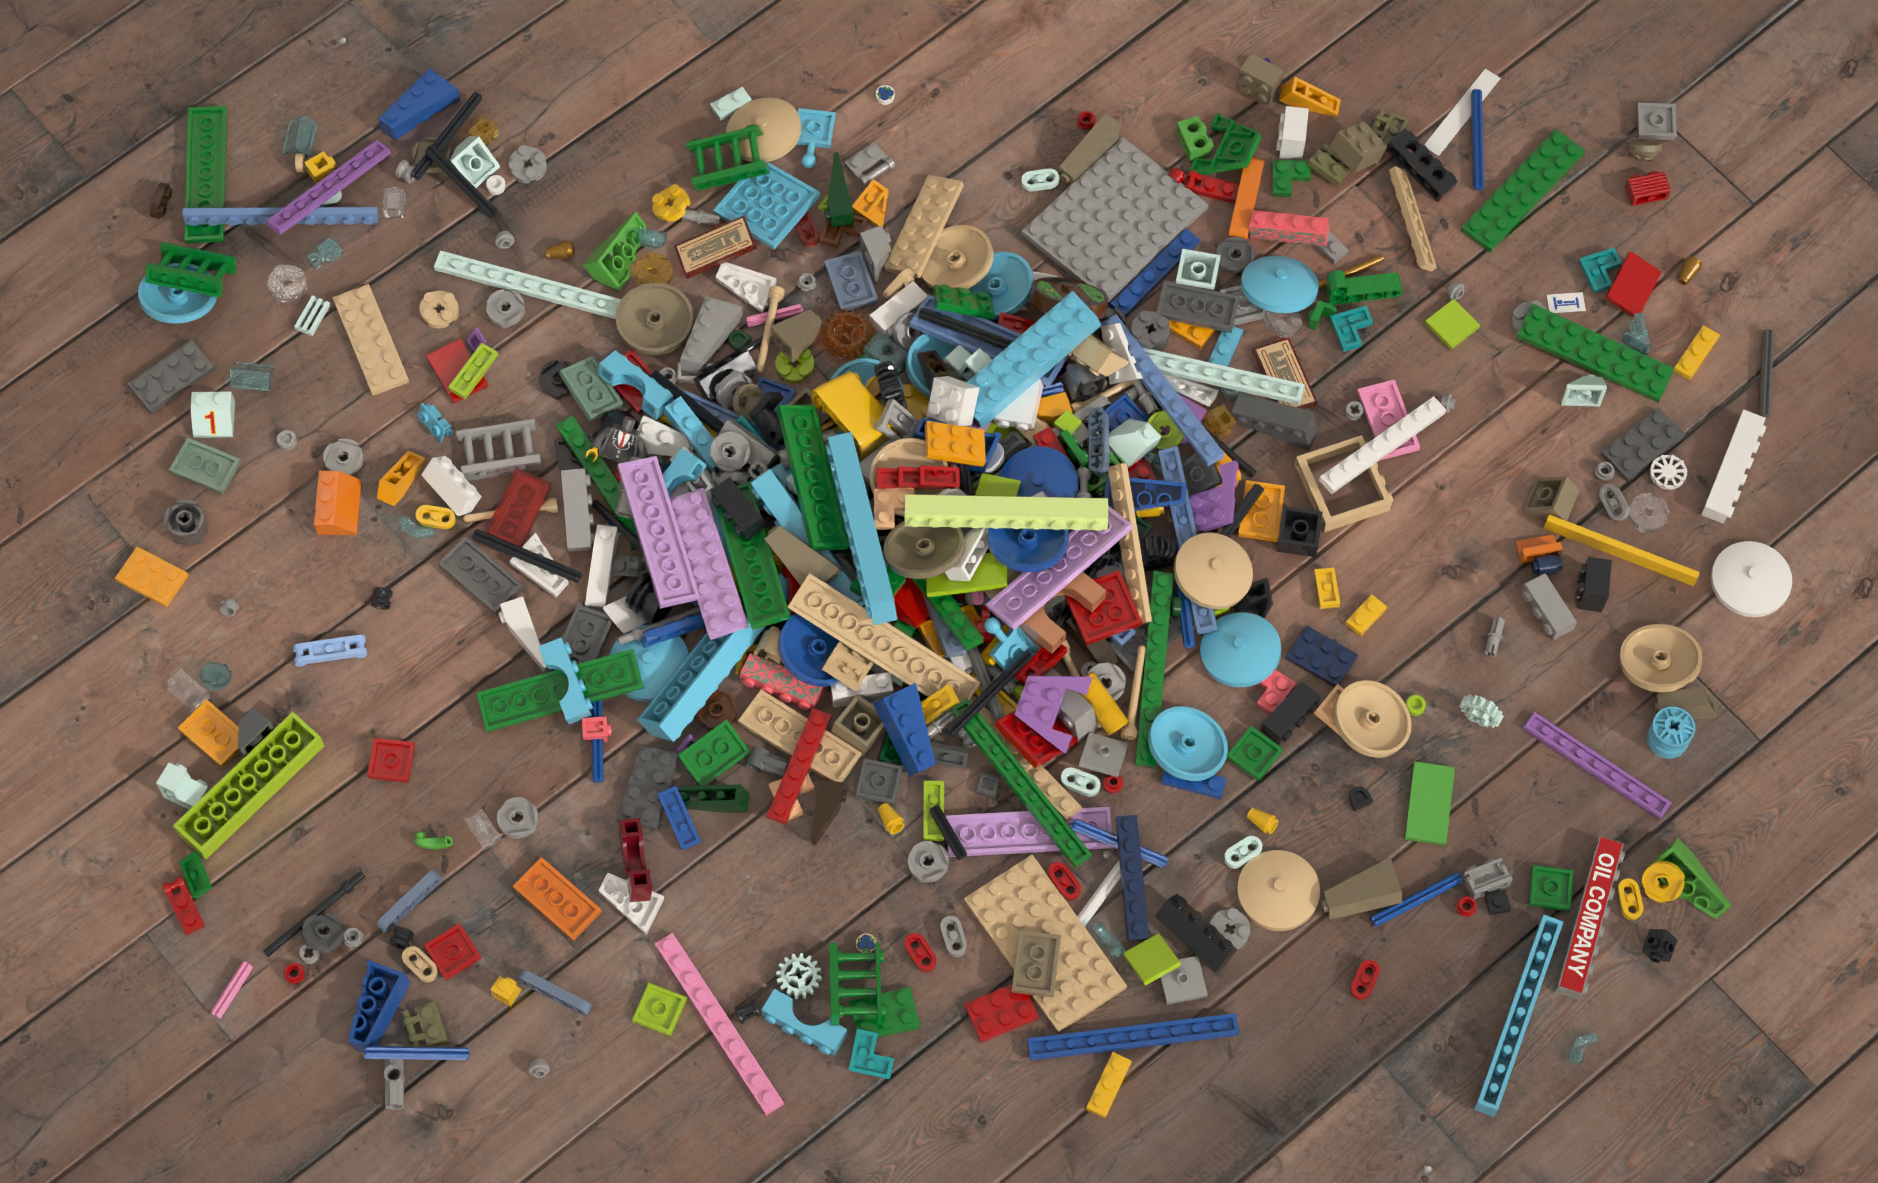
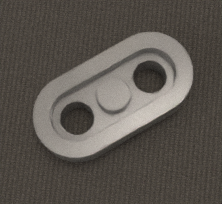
[1599,484,1630,521]
[940,916,967,957]

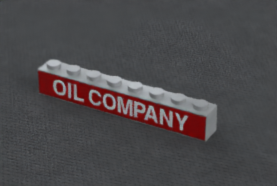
[1555,836,1625,1000]

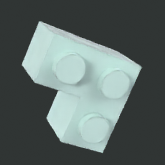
[943,345,992,382]
[156,763,210,810]

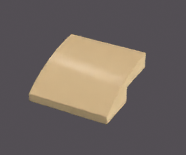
[822,641,874,691]

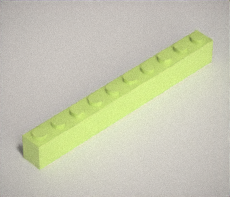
[905,495,1108,531]

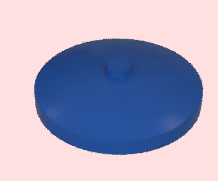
[1000,446,1079,498]
[988,528,1069,572]
[778,613,840,687]

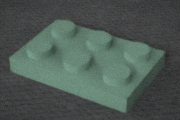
[559,356,623,422]
[169,437,241,495]

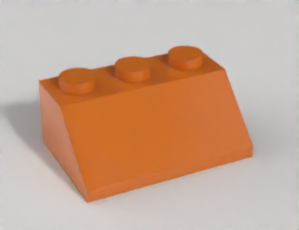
[314,471,362,535]

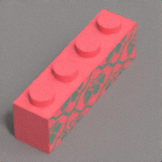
[1249,210,1330,246]
[740,653,824,711]

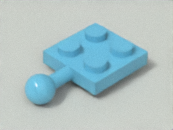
[796,108,836,168]
[984,617,1039,682]

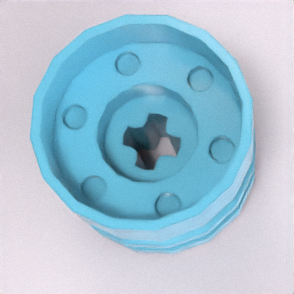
[1647,707,1695,759]

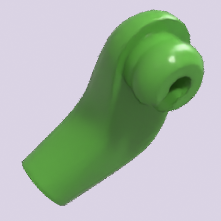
[413,832,453,850]

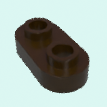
[150,183,173,219]

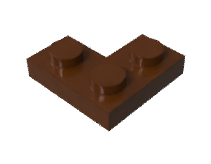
[819,214,868,248]

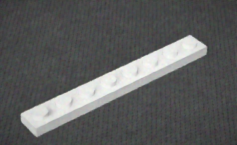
[1319,397,1447,494]

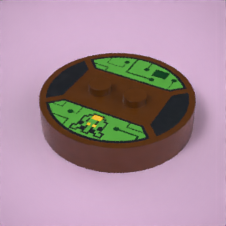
[1029,277,1109,319]

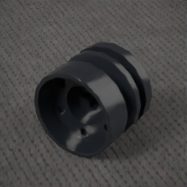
[625,572,673,624]

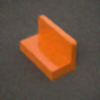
[1515,535,1563,564]

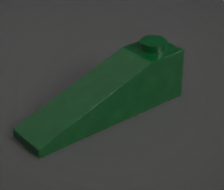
[824,152,854,228]
[670,784,750,813]

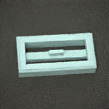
[294,295,330,337]

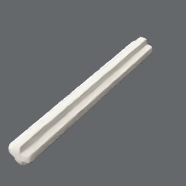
[1077,860,1121,927]

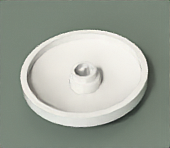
[1711,541,1792,617]

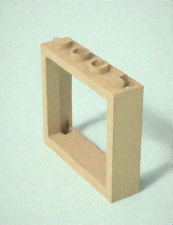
[1294,435,1393,532]

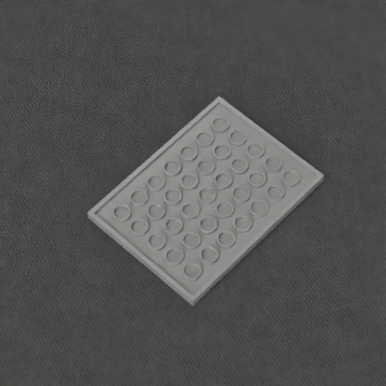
[1021,137,1209,302]

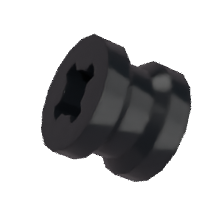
[371,587,393,610]
[389,926,414,950]

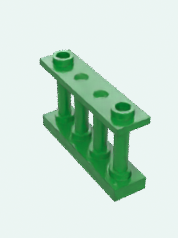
[686,125,770,191]
[145,242,236,298]
[829,942,886,1026]

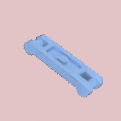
[293,635,367,667]

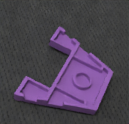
[1189,460,1239,534]
[1015,676,1093,754]

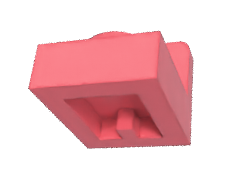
[582,717,611,742]

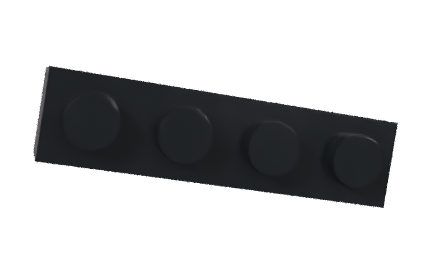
[1155,894,1238,973]

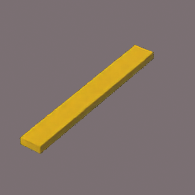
[1543,515,1700,586]

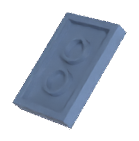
[824,251,878,313]

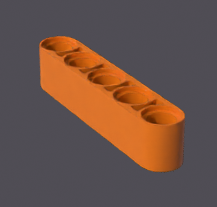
[1228,157,1265,241]

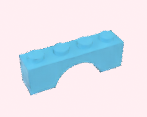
[598,350,673,420]
[663,396,719,474]
[663,448,707,498]
[539,638,593,724]
[762,989,847,1056]

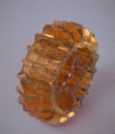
[821,309,873,360]

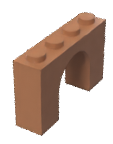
[1019,572,1106,654]

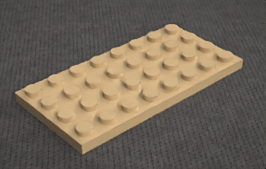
[964,855,1127,1033]

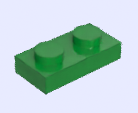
[179,852,212,898]

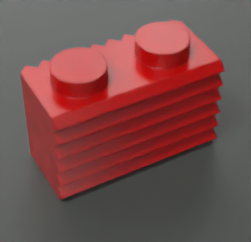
[1625,171,1671,206]

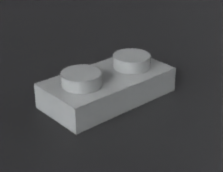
[1315,231,1349,264]

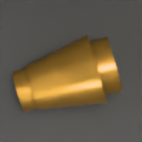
[545,240,575,260]
[1677,256,1702,285]

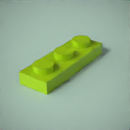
[448,343,499,400]
[923,781,944,841]

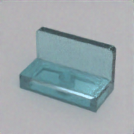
[282,115,318,158]
[230,362,274,391]

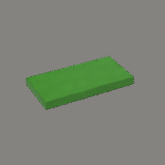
[1405,761,1455,846]

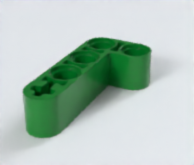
[1325,270,1403,305]

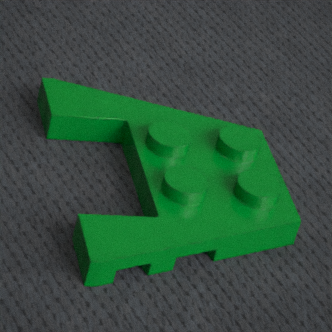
[1189,113,1262,175]

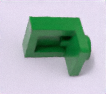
[1307,300,1337,331]

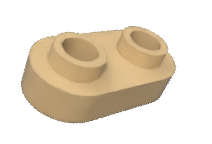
[883,268,915,300]
[402,946,438,983]

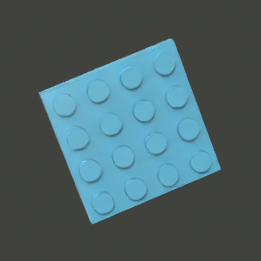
[713,162,820,249]

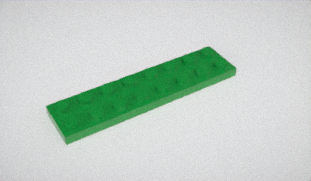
[184,106,227,244]
[1461,129,1586,253]
[1516,303,1674,403]
[777,405,849,550]
[717,481,791,630]
[477,649,644,733]

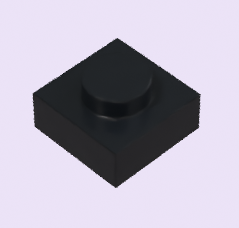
[1485,890,1511,915]

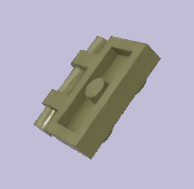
[1371,110,1409,145]
[1307,142,1349,186]
[401,1001,448,1047]

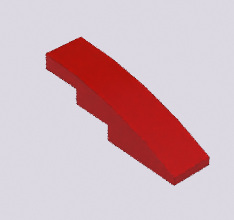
[875,465,960,490]

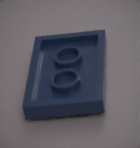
[1285,625,1358,687]

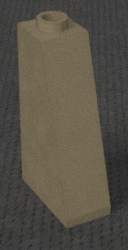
[1059,113,1120,186]
[765,526,844,585]
[1321,858,1402,920]

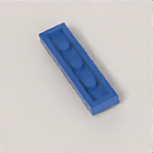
[641,612,706,648]

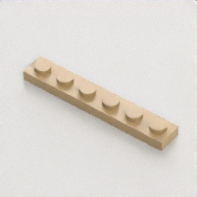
[1389,166,1437,272]

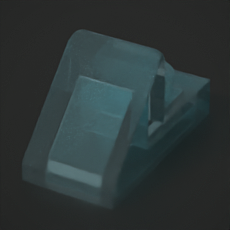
[1621,313,1651,356]

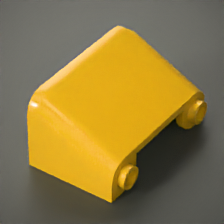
[812,371,898,460]

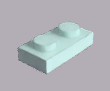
[710,87,752,121]

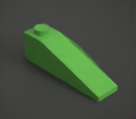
[583,212,647,291]
[1643,838,1732,919]

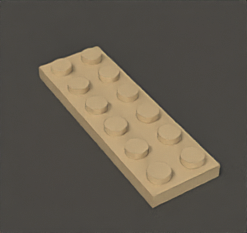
[884,175,964,278]
[332,284,409,396]
[738,690,862,782]

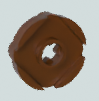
[697,690,737,731]

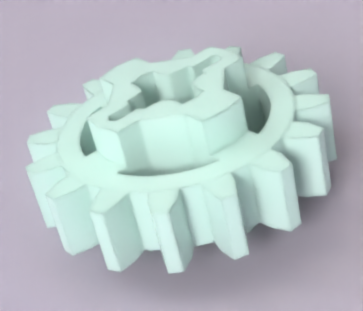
[1459,694,1504,728]
[776,953,822,999]

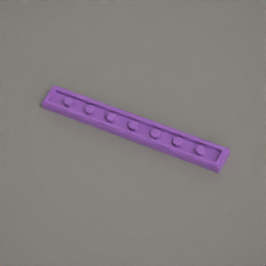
[266,140,390,235]
[1523,712,1672,820]

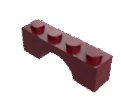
[618,818,652,903]

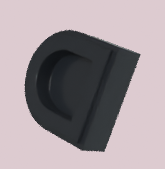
[1348,787,1373,811]

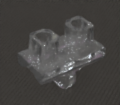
[465,809,502,851]

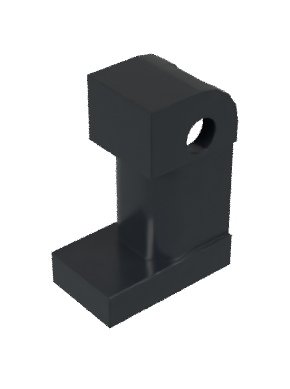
[748,392,785,445]

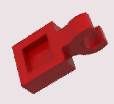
[974,606,992,644]

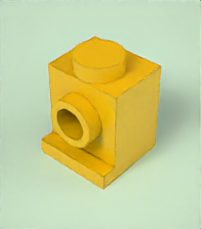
[304,151,336,184]
[490,976,522,1007]

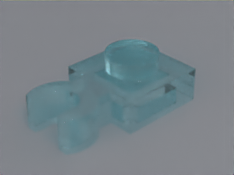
[307,237,344,269]

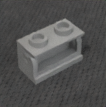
[1462,858,1513,900]

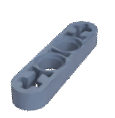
[1089,407,1109,476]
[376,869,443,933]
[516,969,592,1016]

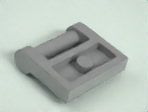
[844,142,895,187]
[874,399,920,442]

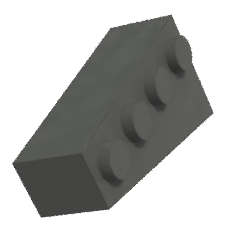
[1231,393,1318,451]

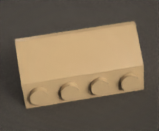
[1068,334,1129,377]

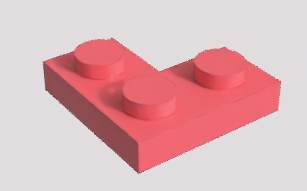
[1256,670,1296,714]

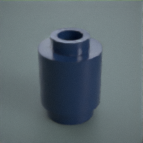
[1531,554,1562,576]

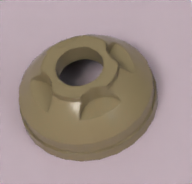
[1627,141,1663,160]
[733,384,763,420]

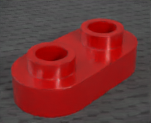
[1048,862,1081,901]
[905,933,936,972]
[1350,960,1380,1000]

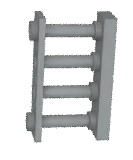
[456,419,542,481]

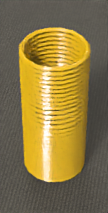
[1079,671,1128,735]

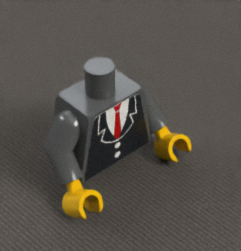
[585,416,647,463]

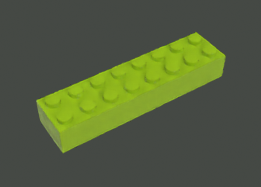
[173,712,325,860]

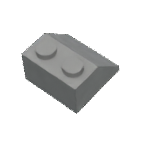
[860,225,891,283]

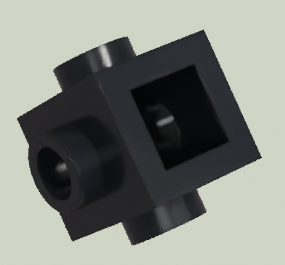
[1642,929,1677,963]

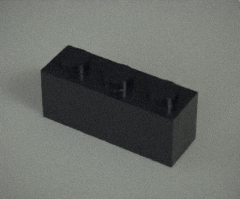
[693,348,757,401]
[710,477,766,541]
[1260,682,1320,745]

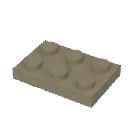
[1012,930,1061,997]

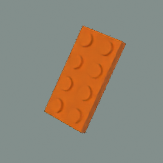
[513,857,602,941]

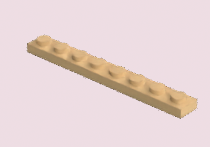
[1108,463,1152,624]
[969,696,1082,822]

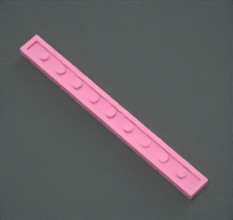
[655,933,784,1116]

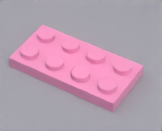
[1357,379,1420,460]

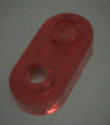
[794,212,819,247]

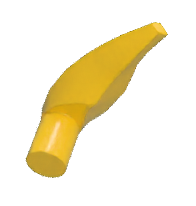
[736,644,757,674]

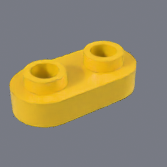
[416,505,456,529]
[1617,878,1643,920]

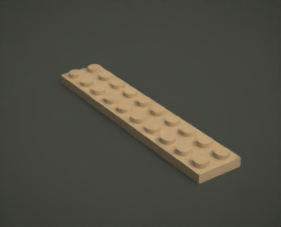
[788,573,981,711]

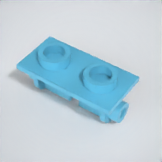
[417,403,453,443]

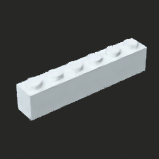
[1701,410,1767,524]

